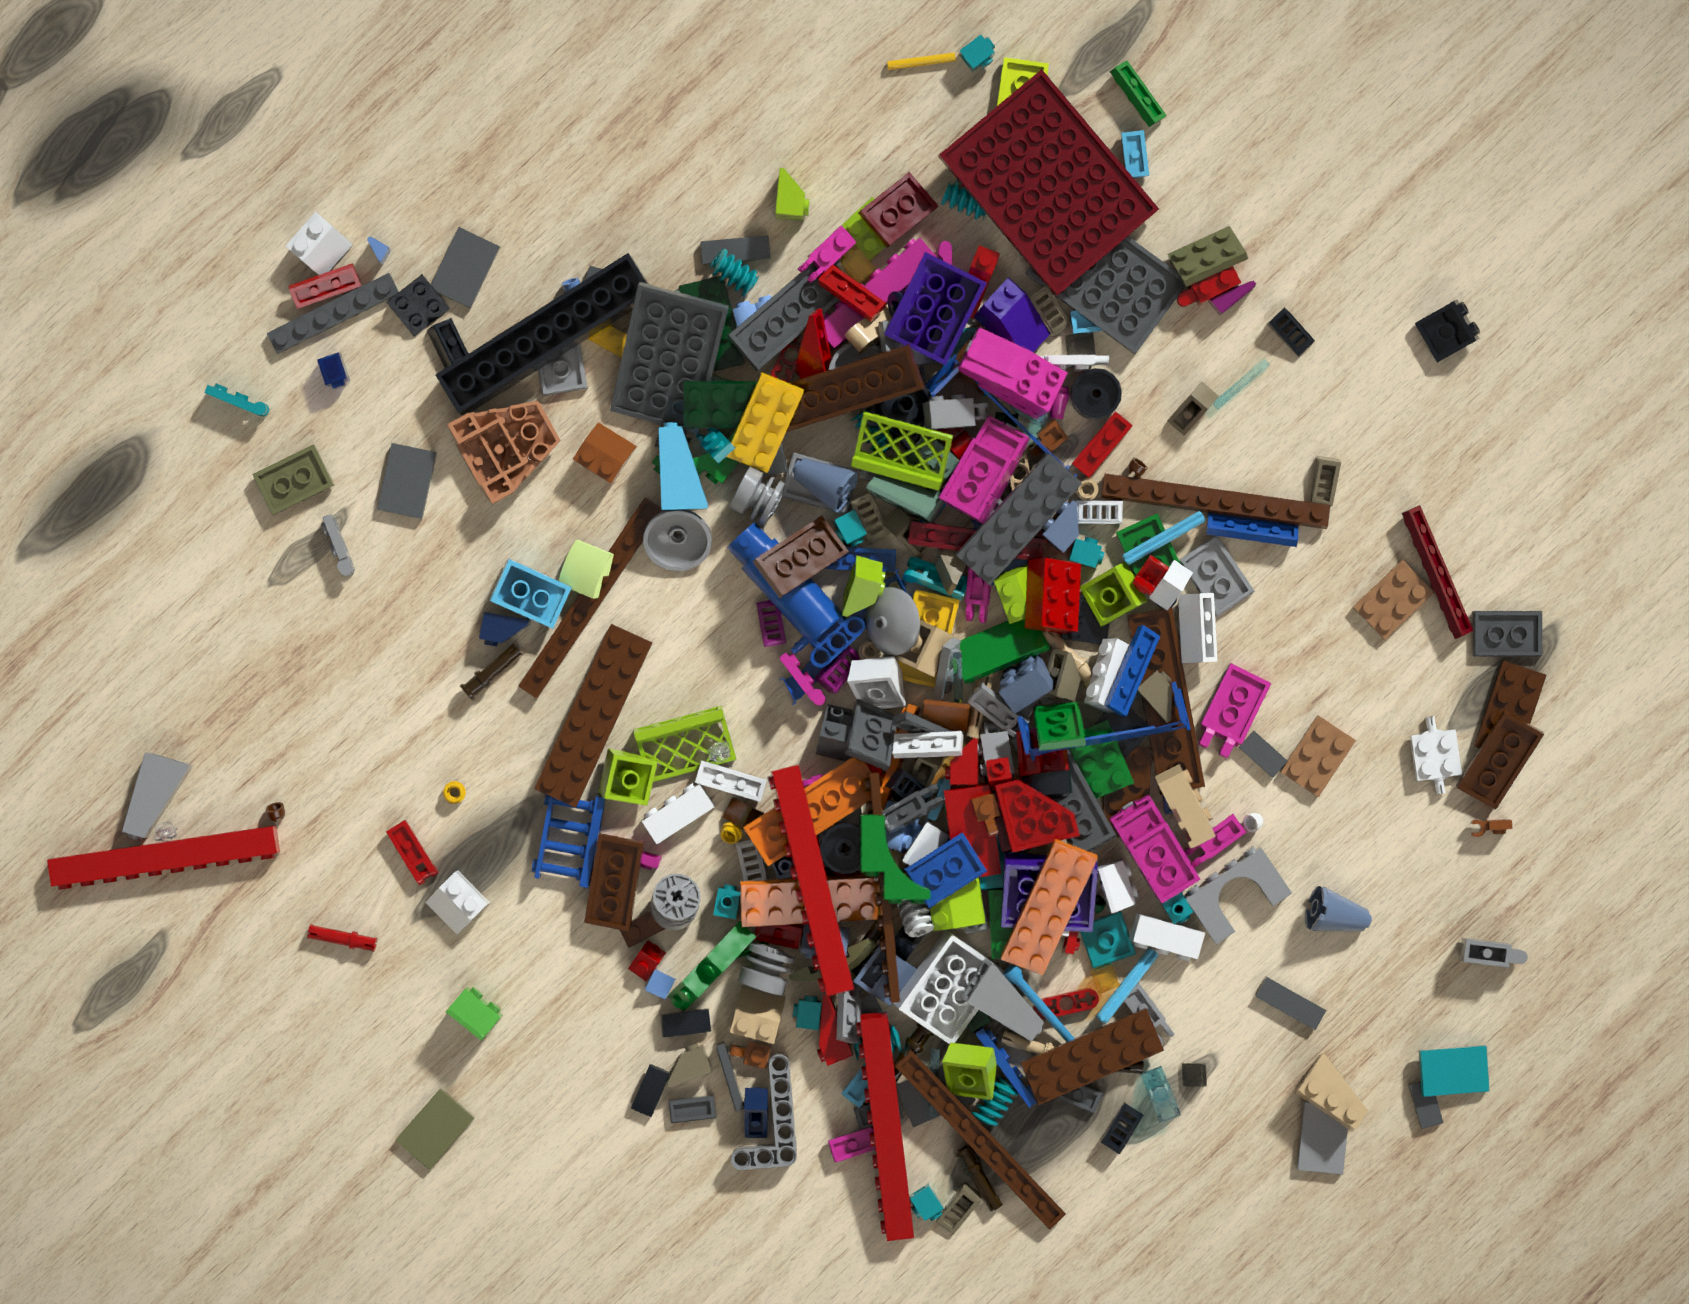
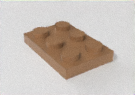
[1353,560,1434,640]
[1280,715,1356,797]

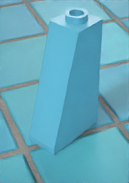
[659,422,708,511]

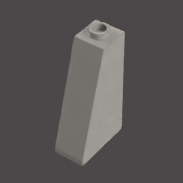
[122,752,192,841]
[961,958,1044,1042]

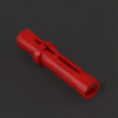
[307,924,378,952]

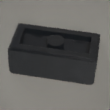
[427,318,469,368]

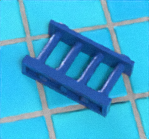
[531,795,606,888]

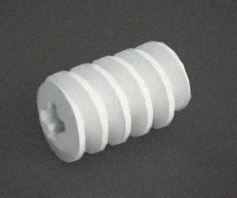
[897,899,934,937]

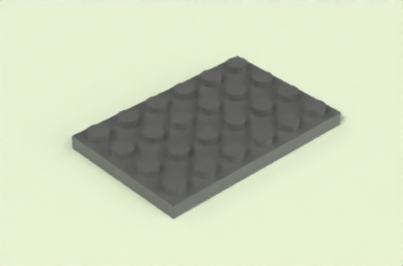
[1025,236,1185,355]
[610,282,729,434]

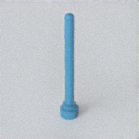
[1003,964,1075,1042]

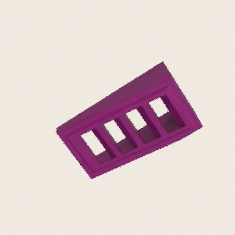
[1208,280,1256,315]
[756,600,787,647]
[815,645,861,694]

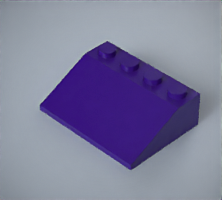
[884,252,987,365]
[1001,853,1098,932]

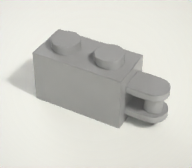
[923,394,989,430]
[978,721,1014,784]
[1459,937,1528,968]

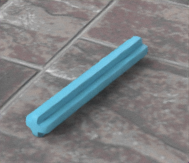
[1123,511,1205,565]
[1096,948,1158,1024]

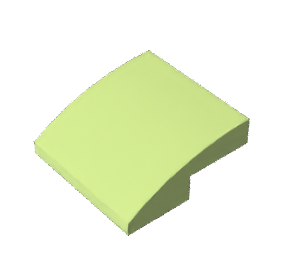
[559,540,614,599]

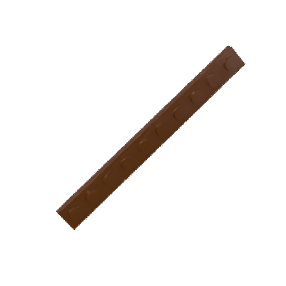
[1101,473,1330,529]
[518,497,663,699]
[864,772,900,1003]
[894,1050,1066,1230]

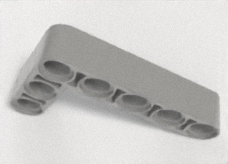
[731,1052,797,1170]

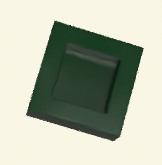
[967,1010,992,1033]

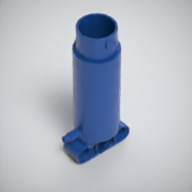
[727,522,866,668]

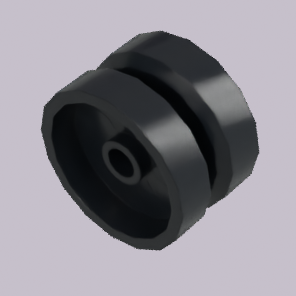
[1070,368,1122,420]
[820,822,859,874]

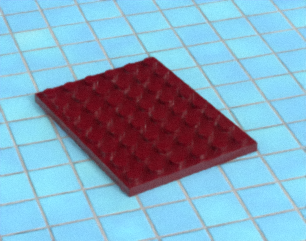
[938,69,1159,296]

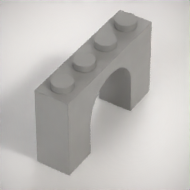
[1185,846,1292,944]

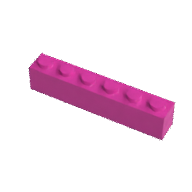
[823,238,937,350]

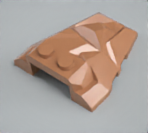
[447,401,561,504]

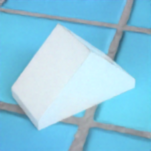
[1148,560,1193,611]

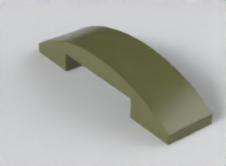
[788,939,877,982]

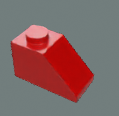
[945,738,978,785]

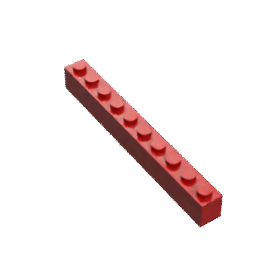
[767,764,854,996]
[47,825,280,890]
[856,1011,914,1241]

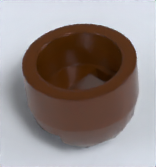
[1127,457,1148,477]
[266,802,285,822]

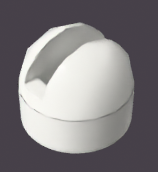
[1243,813,1264,832]

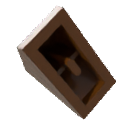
[723,797,765,829]

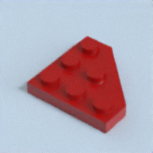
[995,779,1080,853]

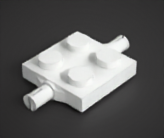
[1040,355,1109,372]
[1409,716,1462,794]

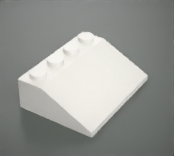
[894,930,1004,1044]

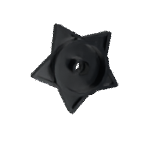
[866,366,931,450]

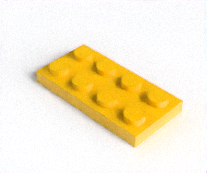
[726,372,804,473]
[898,589,960,688]

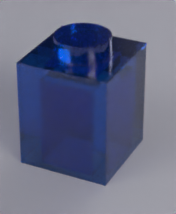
[317,352,350,389]

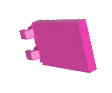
[1198,663,1272,758]

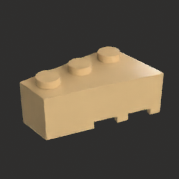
[1155,764,1216,849]
[1295,1053,1368,1132]

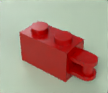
[1177,266,1242,307]

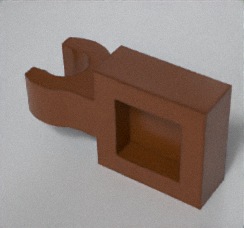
[1026,419,1068,457]
[971,792,1000,836]
[1471,819,1513,837]
[730,1041,771,1069]

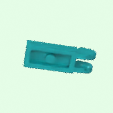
[695,428,735,464]

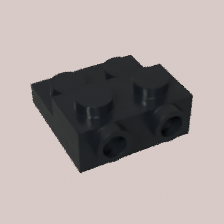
[1415,299,1480,363]

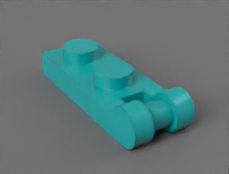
[204,383,270,417]
[902,557,968,601]

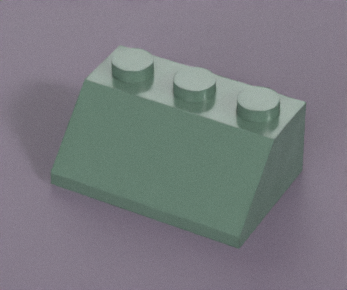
[866,474,944,523]

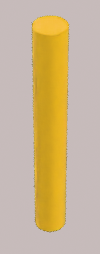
[887,52,956,70]

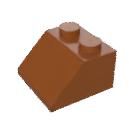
[573,422,637,485]
[922,699,970,732]

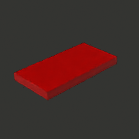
[943,784,1001,877]

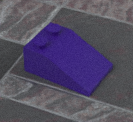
[973,277,1051,353]

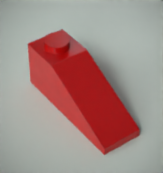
[968,245,1000,319]
[796,309,831,379]
[817,992,853,1066]

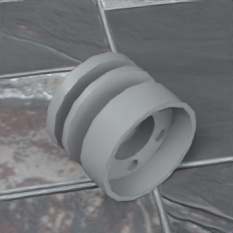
[729,466,785,526]
[650,874,701,930]
[738,943,795,996]

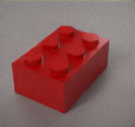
[1025,558,1081,634]

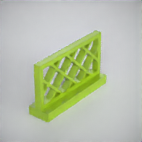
[851,412,953,491]
[634,705,736,782]

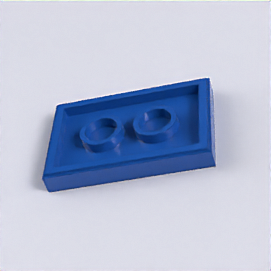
[904,832,987,908]

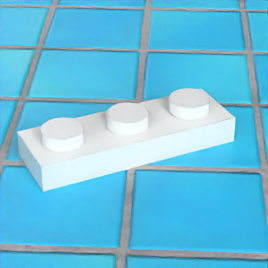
[892,731,963,758]
[695,760,767,802]

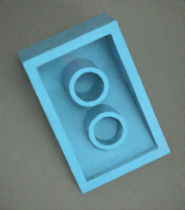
[489,558,572,629]

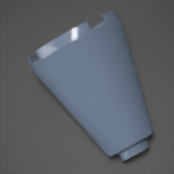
[792,458,858,513]
[1305,886,1372,931]

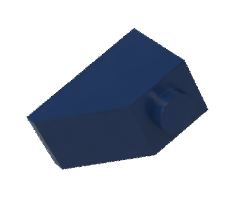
[479,612,531,647]
[744,1087,768,1138]

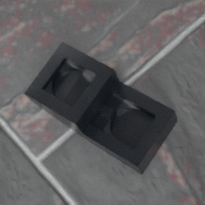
[1022,770,1072,797]
[660,1008,711,1037]
[631,1064,671,1117]

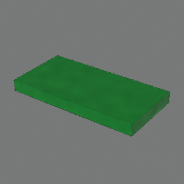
[957,619,1050,684]

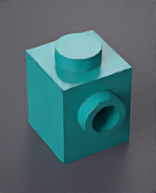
[959,34,995,72]
[832,510,867,547]
[1068,537,1105,568]
[713,884,740,919]
[1160,892,1193,924]
[793,995,822,1030]
[909,1183,944,1221]

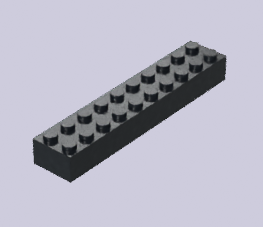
[435,253,649,416]

